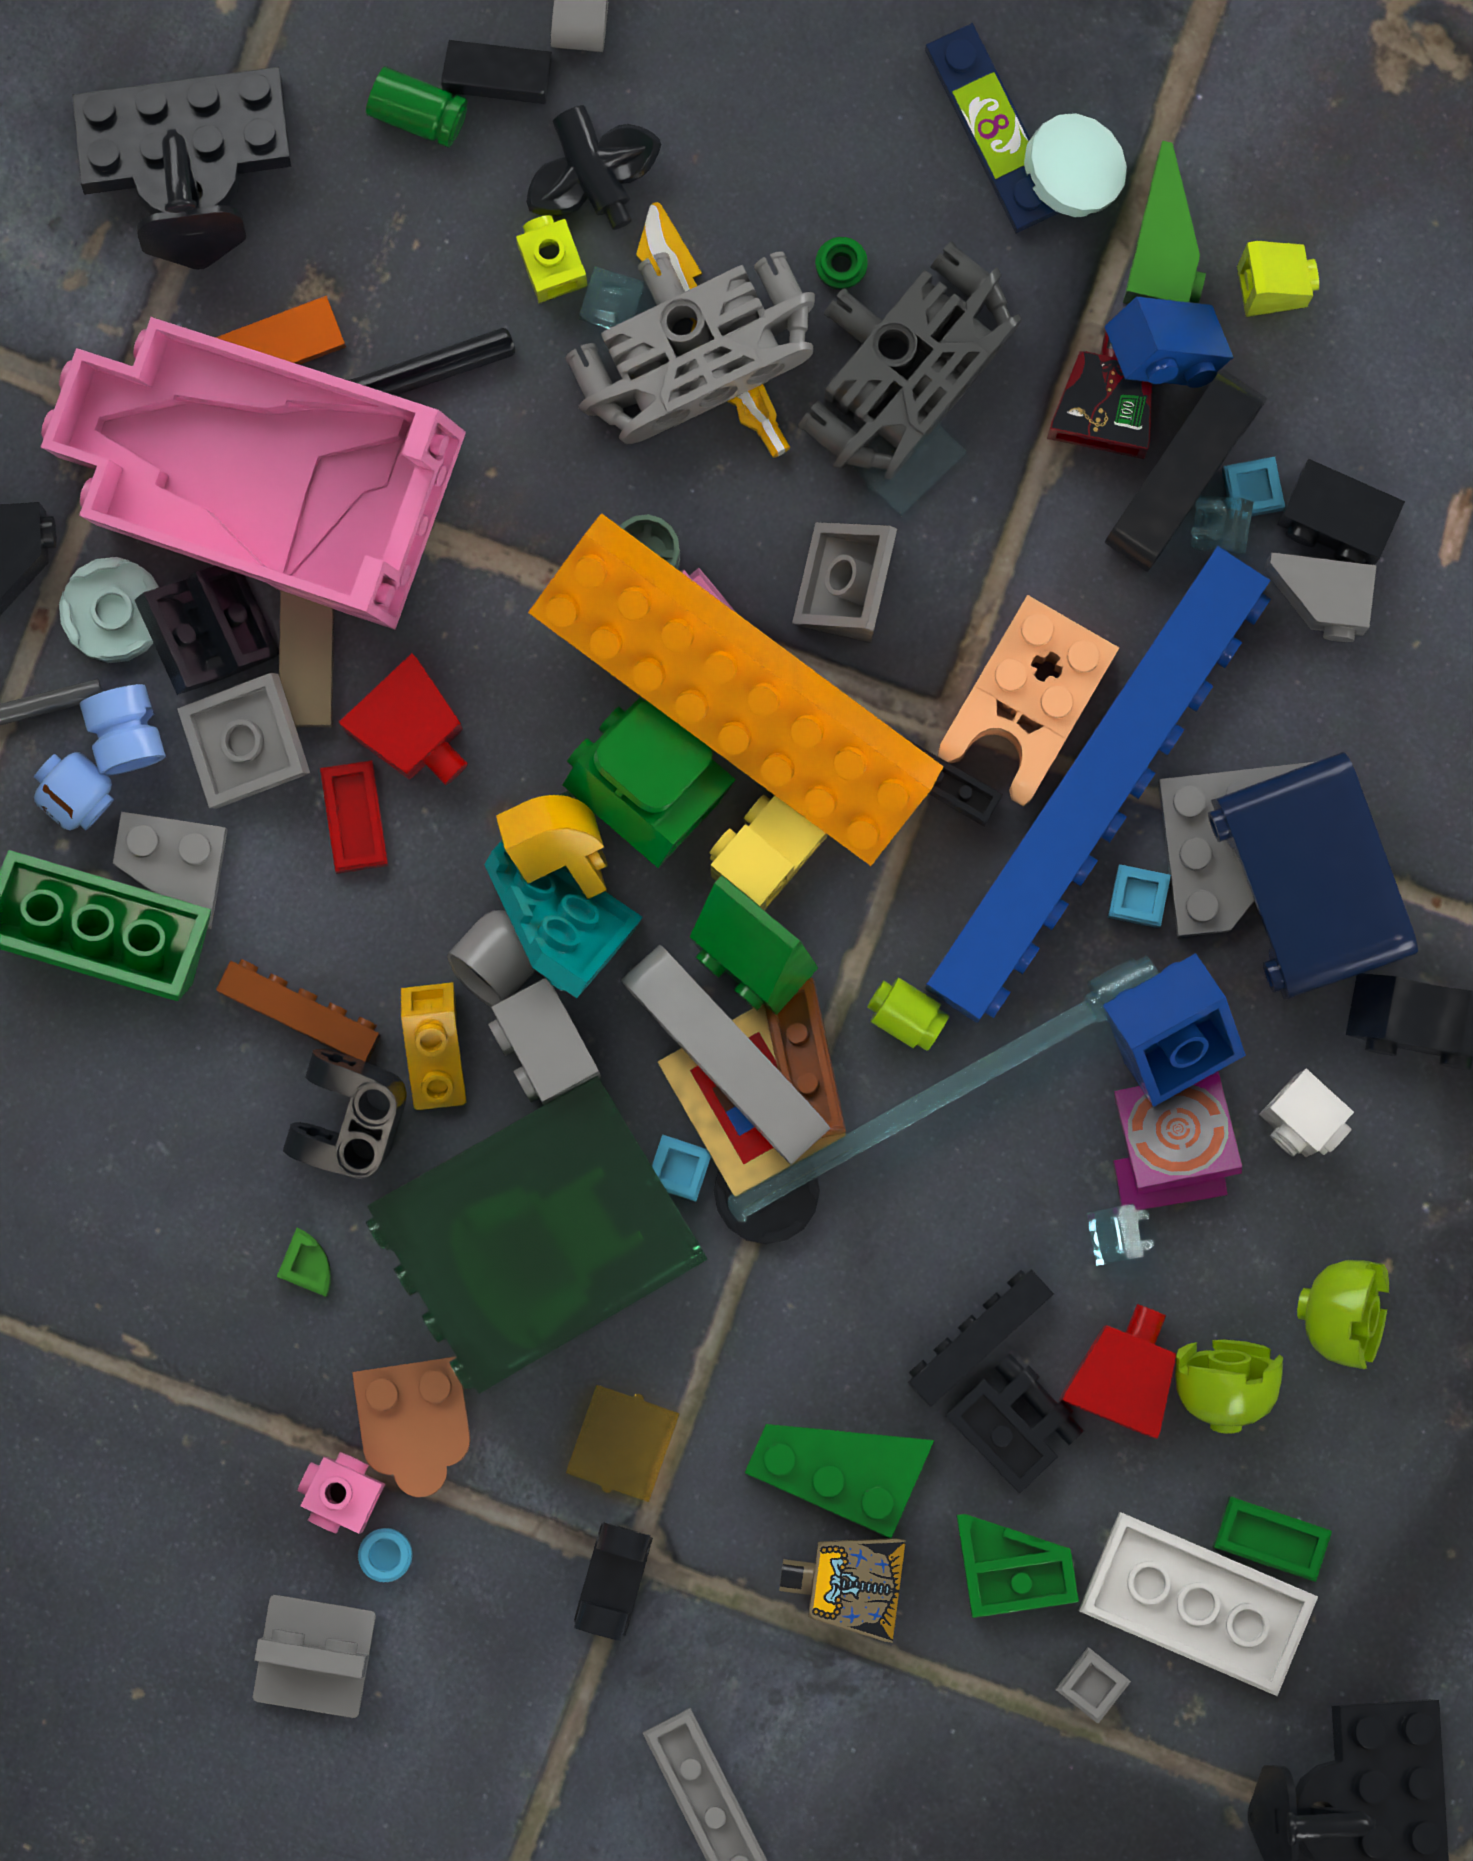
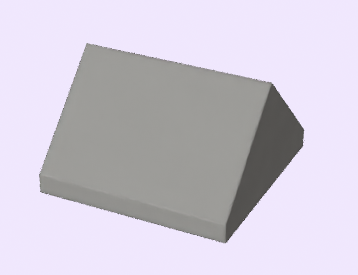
[792,522,897,643]

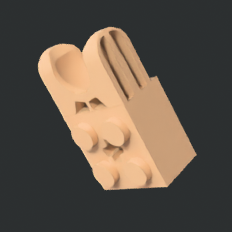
[938,595,1119,807]

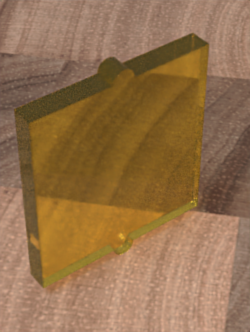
[566,1385,680,1502]

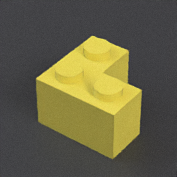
[709,795,827,911]

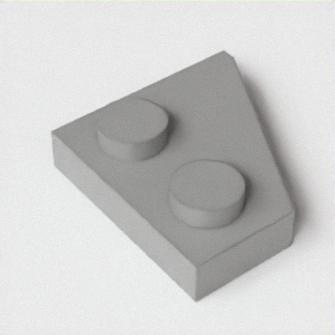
[113,812,228,929]

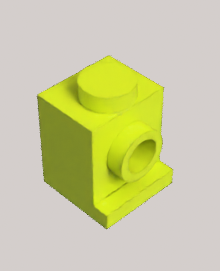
[516,215,588,303]

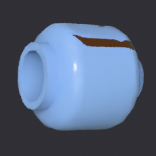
[34,752,114,831]

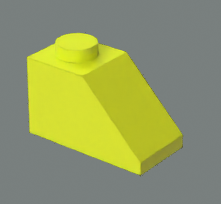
[1237,241,1319,317]

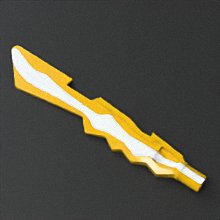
[636,202,791,458]

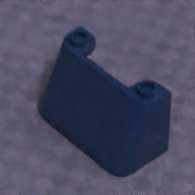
[1208,752,1418,999]

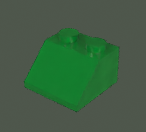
[690,875,818,1015]

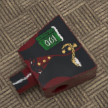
[1047,330,1152,459]

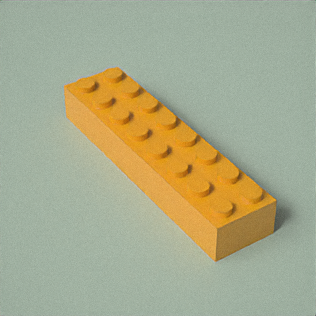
[528,513,943,866]

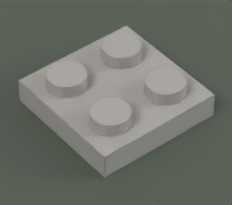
[177,673,310,809]

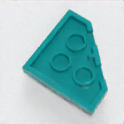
[484,840,643,998]

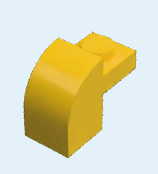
[496,795,608,899]

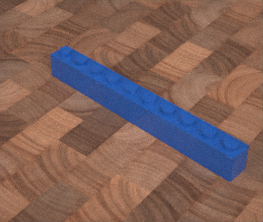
[925,546,1271,1024]

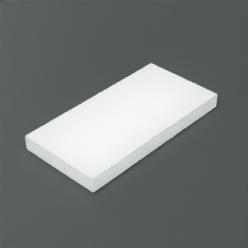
[1078,1512,1318,1696]

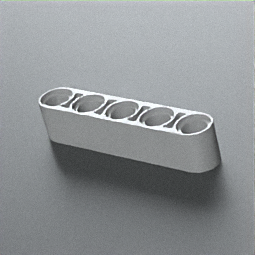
[621,945,831,1165]

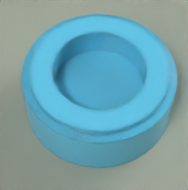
[358,1528,413,1582]

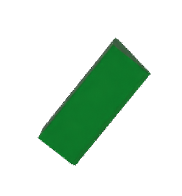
[0,850,211,1001]

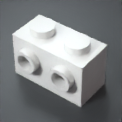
[1259,1068,1354,1157]

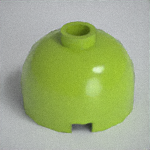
[1297,1260,1389,1369]
[1175,1340,1283,1433]

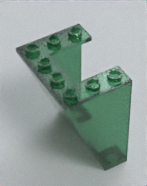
[366,1076,709,1394]

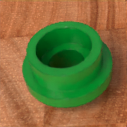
[815,237,868,290]

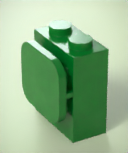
[562,697,736,868]

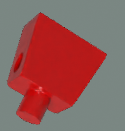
[339,653,468,786]
[1059,1304,1176,1439]

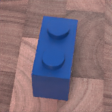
[1104,296,1234,388]

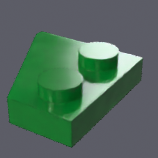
[956,1514,1079,1618]

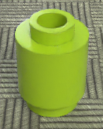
[867,977,949,1051]

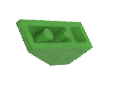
[1123,141,1206,304]

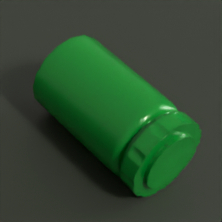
[365,66,468,148]

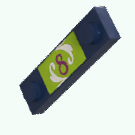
[925,23,1059,233]

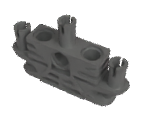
[798,242,1022,480]

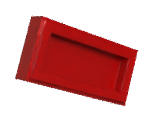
[320,760,389,874]

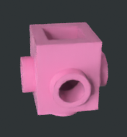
[297,1452,385,1534]

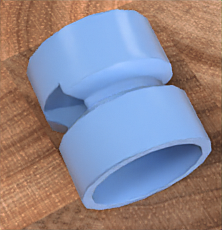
[79,684,166,776]

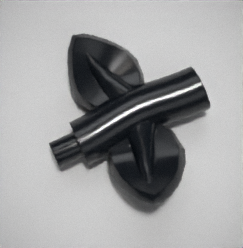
[526,105,662,230]

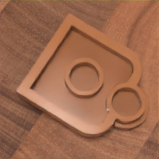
[352,1356,471,1497]

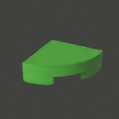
[277,1228,331,1297]

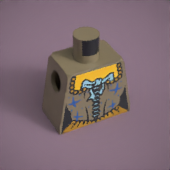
[779,1538,906,1643]

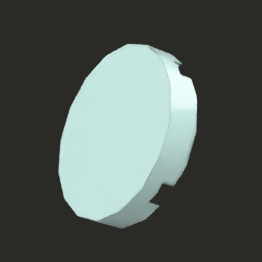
[1024,113,1127,217]
[59,557,159,663]

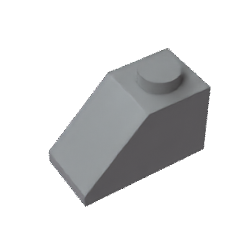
[1265,552,1376,642]

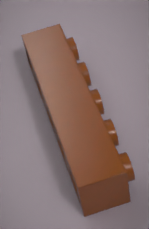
[216,959,381,1062]

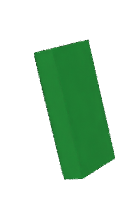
[1212,1496,1332,1582]

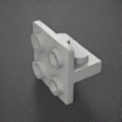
[253,1595,376,1718]

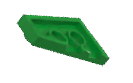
[745,1424,934,1538]

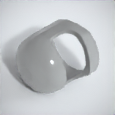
[447,910,536,1007]

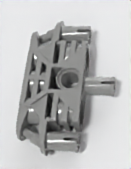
[565,252,815,444]

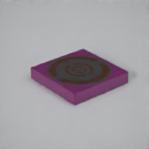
[1114,1071,1242,1195]

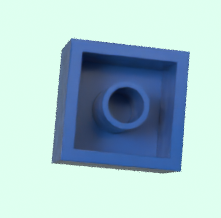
[1103,953,1246,1107]

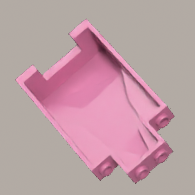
[41,317,466,630]

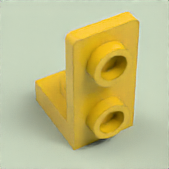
[401,982,466,1110]

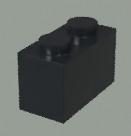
[1278,459,1405,565]

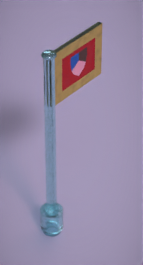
[658,955,1159,1222]

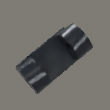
[283,1049,407,1178]
[574,1522,653,1641]

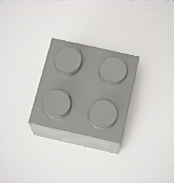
[488,978,601,1108]

